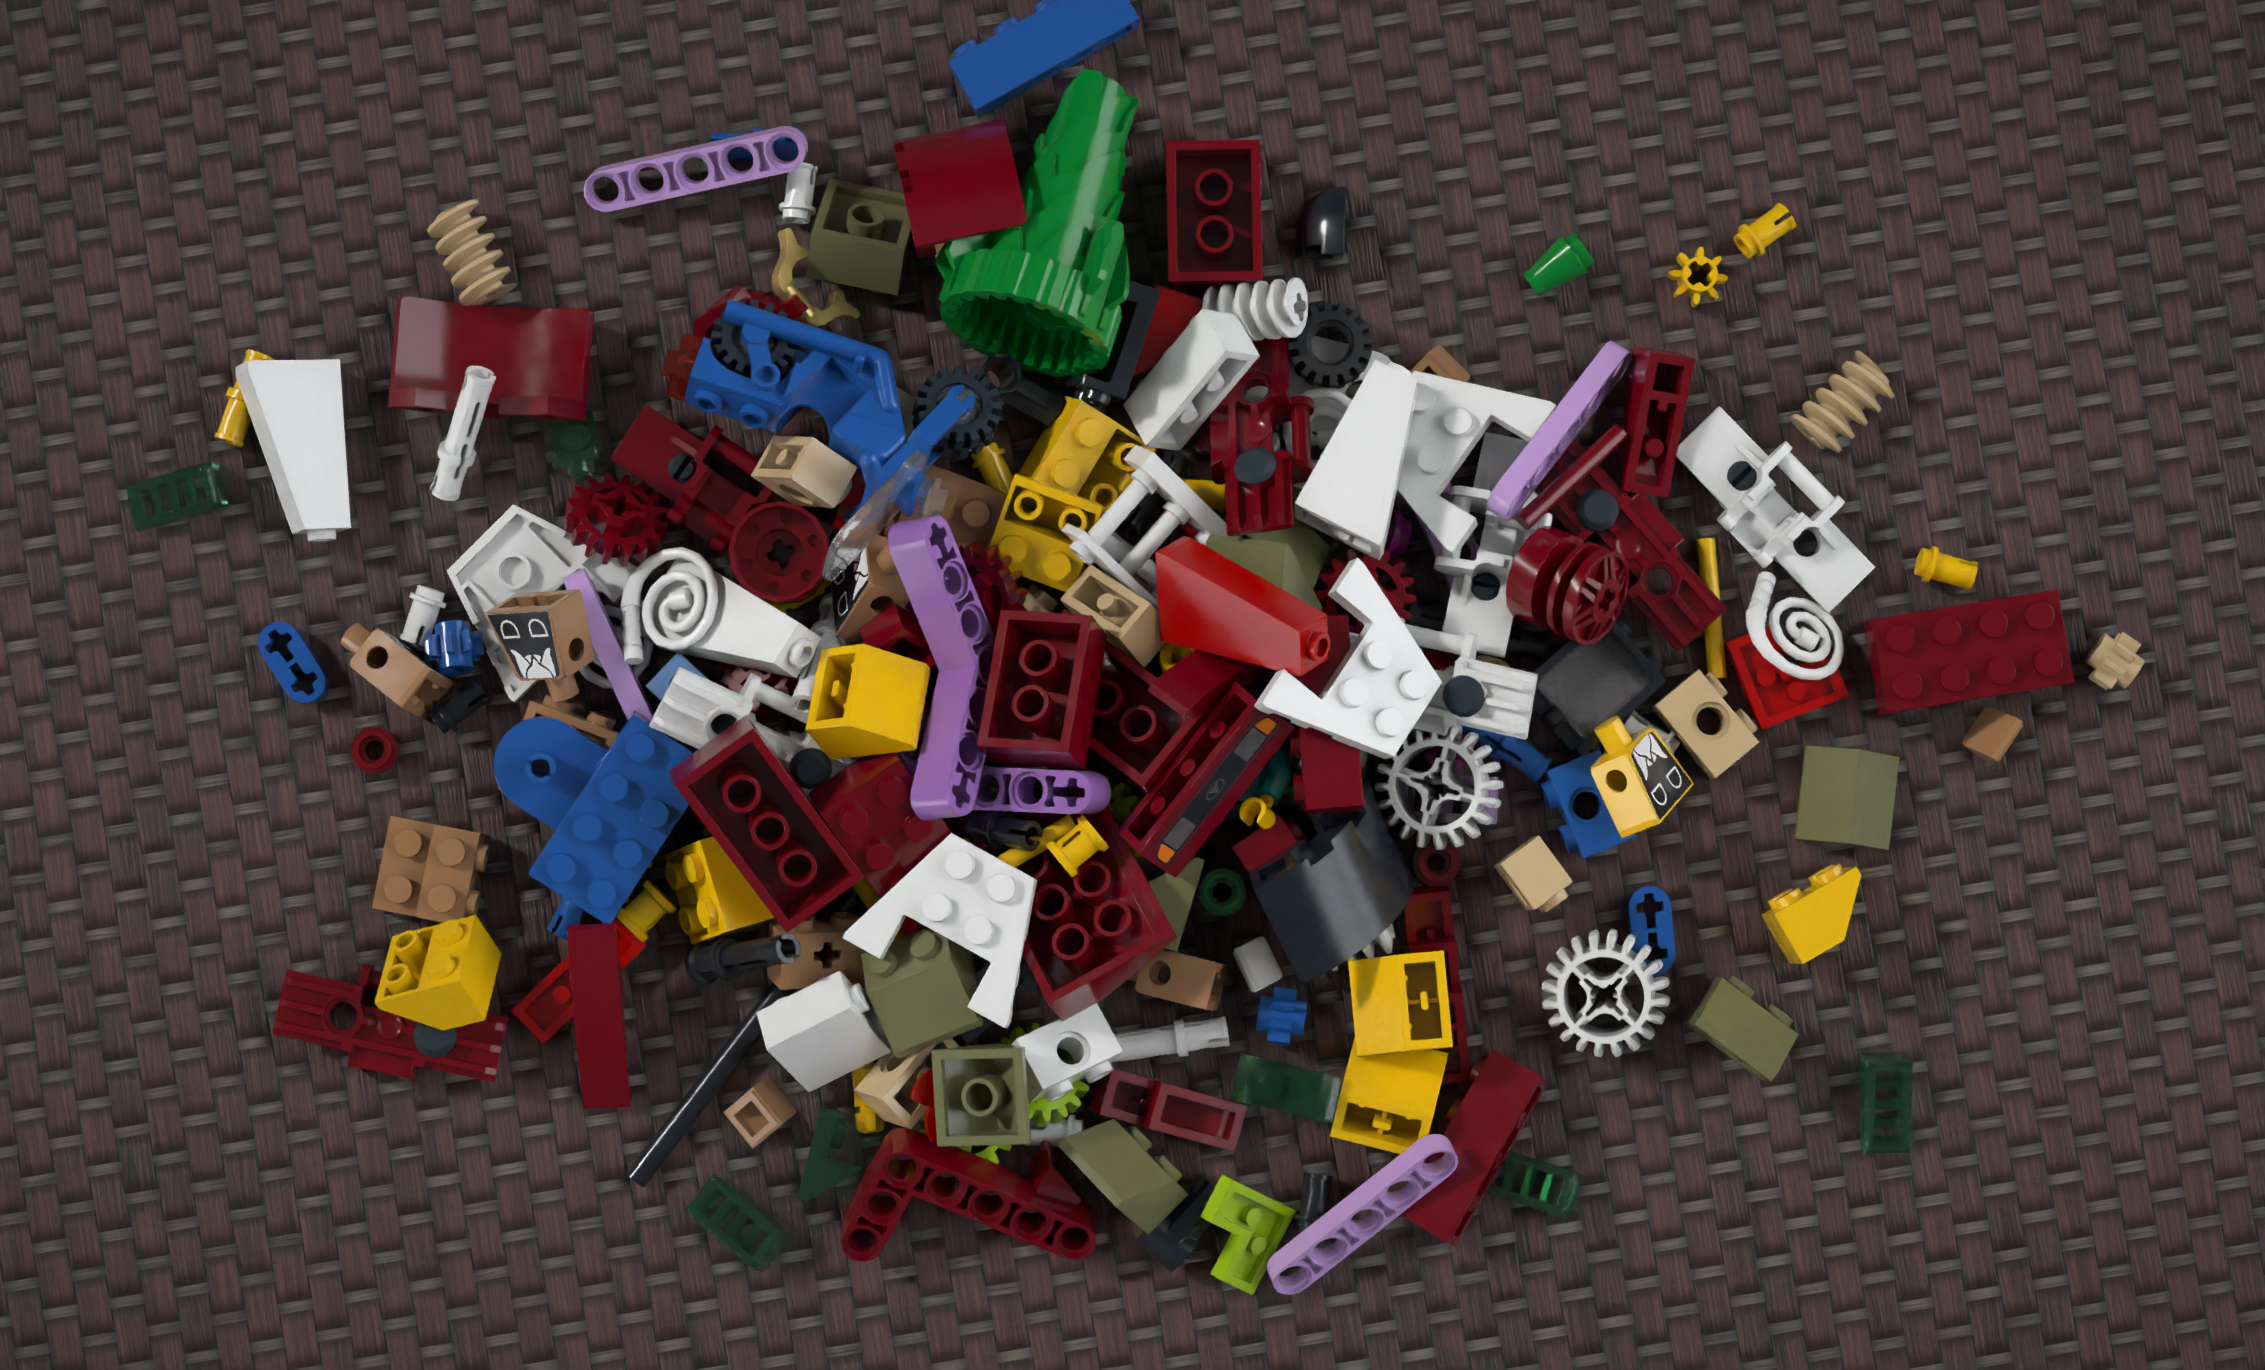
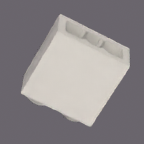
[756,971,892,1092]

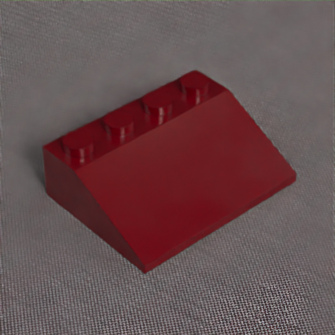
[974,787,1177,1021]

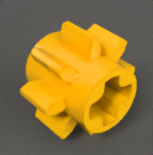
[1667,247,1728,307]

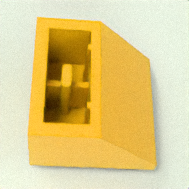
[1018,396,1157,517]
[989,473,1104,592]
[805,644,930,760]
[665,836,775,945]
[1761,863,1861,964]
[374,915,502,1031]
[1348,951,1453,1056]
[1330,1038,1449,1154]

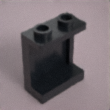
[1063,280,1161,408]

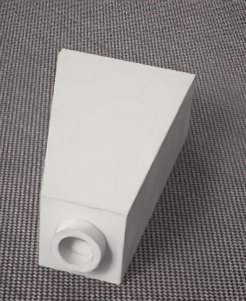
[235,359,351,542]
[1295,360,1417,560]
[639,558,822,678]

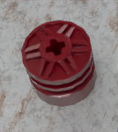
[728,501,832,605]
[1506,526,1629,646]

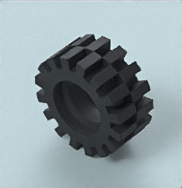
[1288,301,1373,389]

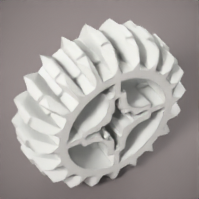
[1375,724,1503,850]
[1542,929,1670,1057]

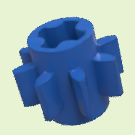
[424,620,484,676]
[1256,986,1308,1045]

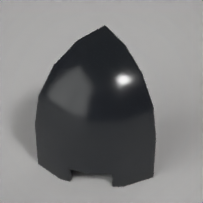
[1295,186,1345,260]

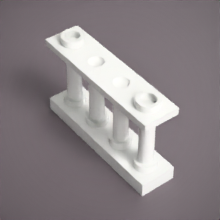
[1062,445,1241,643]

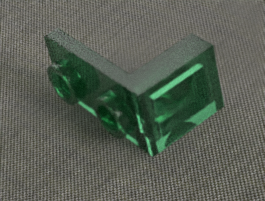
[547,410,609,483]
[1231,1053,1341,1123]

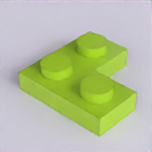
[1200,1174,1296,1295]

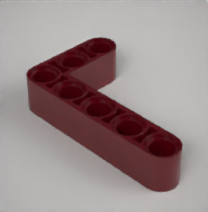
[841,1127,1096,1262]

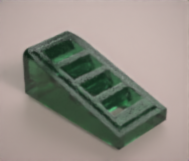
[125,461,229,532]
[1859,1052,1913,1154]
[1486,1151,1583,1219]
[685,1174,792,1272]

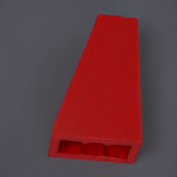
[1155,536,1330,676]

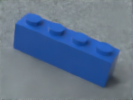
[948,0,1140,118]

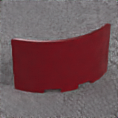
[893,118,1027,258]
[388,296,594,421]

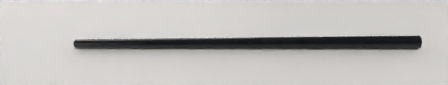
[626,563,1109,1187]

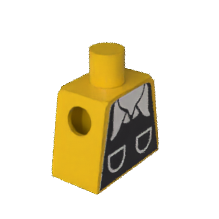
[1591,716,1694,838]

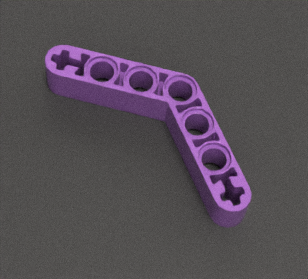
[888,515,995,821]
[897,701,1111,814]

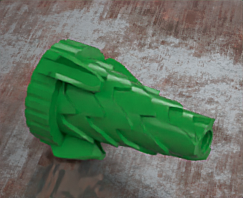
[936,69,1140,377]

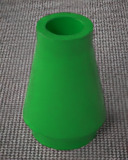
[1523,232,1595,296]
[1199,868,1246,916]

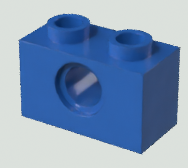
[1540,749,1636,859]

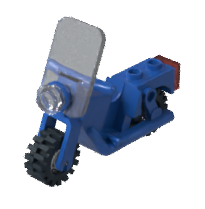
[662,299,1002,582]

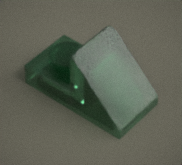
[797,1105,866,1202]

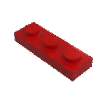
[511,916,648,1045]

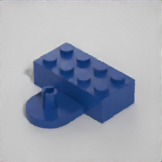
[494,710,696,924]

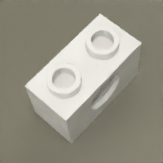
[1011,1003,1123,1103]

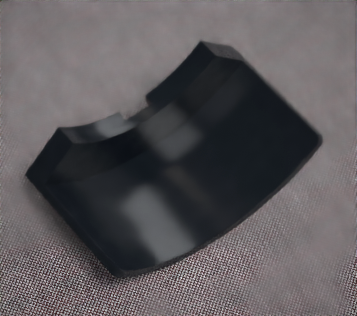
[1249,778,1415,983]

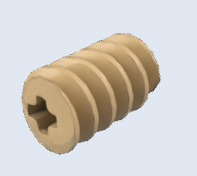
[427,199,517,306]
[1790,350,1895,453]

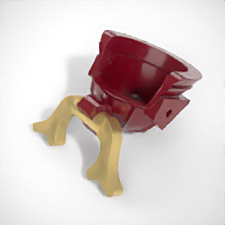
[693,228,860,384]

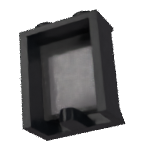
[1532,616,1667,759]

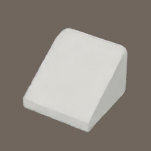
[1232,937,1282,992]

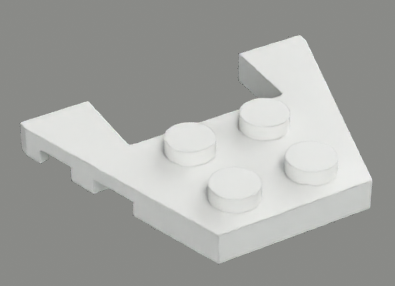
[1397,371,1556,558]
[447,505,637,703]
[1254,558,1442,759]
[842,833,1037,1028]

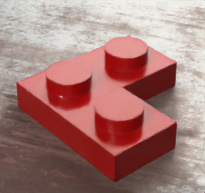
[1725,626,1849,731]

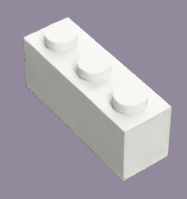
[1123,309,1260,451]

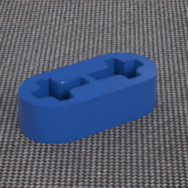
[258,622,329,704]
[1626,886,1675,975]

